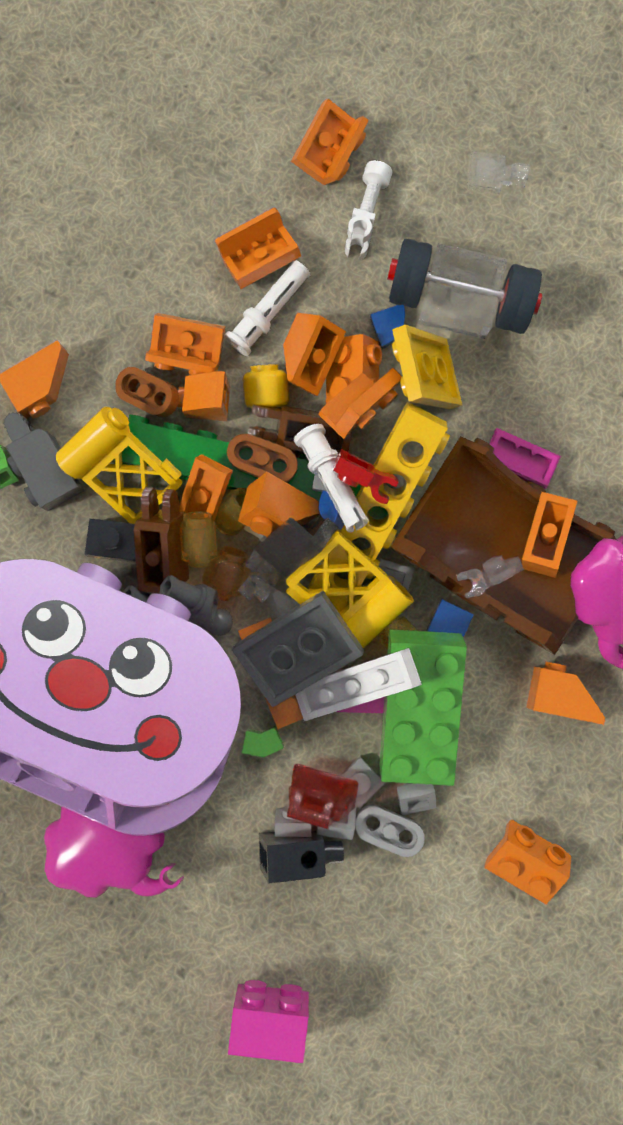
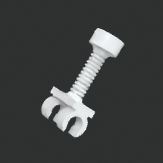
[345,160,392,260]

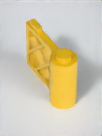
[56,407,183,524]
[286,530,414,649]

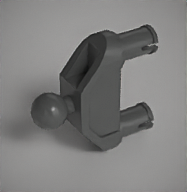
[123,575,233,636]

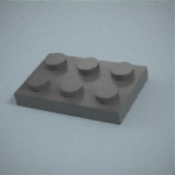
[232,591,364,707]

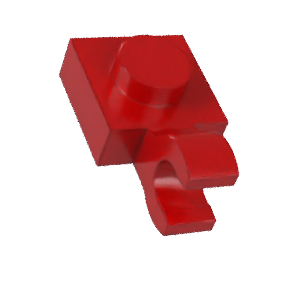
[333,449,398,504]

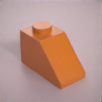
[283,313,346,396]
[0,340,69,418]
[178,371,230,421]
[238,472,320,537]
[521,492,578,578]
[526,661,605,725]

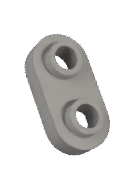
[355,804,425,857]

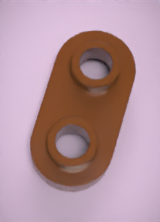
[115,367,179,417]
[227,434,298,483]

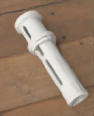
[224,260,310,356]
[294,424,369,532]

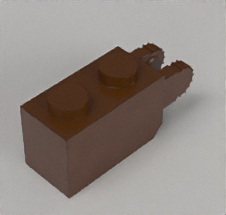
[248,405,352,454]
[133,487,189,594]

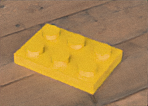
[392,325,463,409]

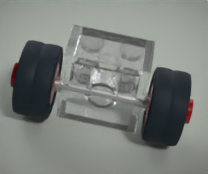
[387,239,542,339]

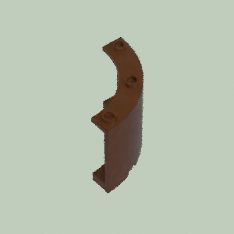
[391,436,616,655]

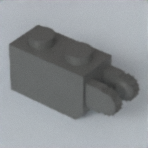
[3,412,84,511]

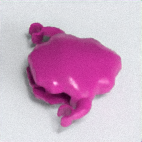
[571,535,623,669]
[44,806,184,898]

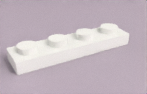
[295,648,422,721]

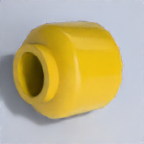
[242,364,289,409]

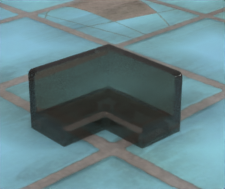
[254,514,338,577]

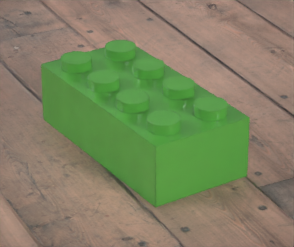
[379,629,467,786]

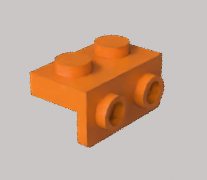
[291,99,369,185]
[215,208,301,289]
[145,313,226,375]
[326,334,382,410]
[319,368,402,439]
[484,820,571,905]

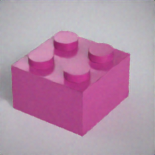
[228,980,309,1063]

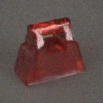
[287,764,359,830]

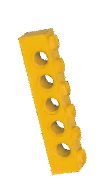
[308,401,450,612]

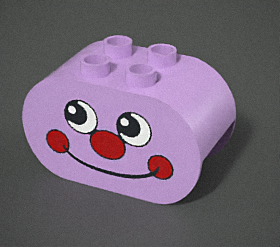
[0,559,241,836]

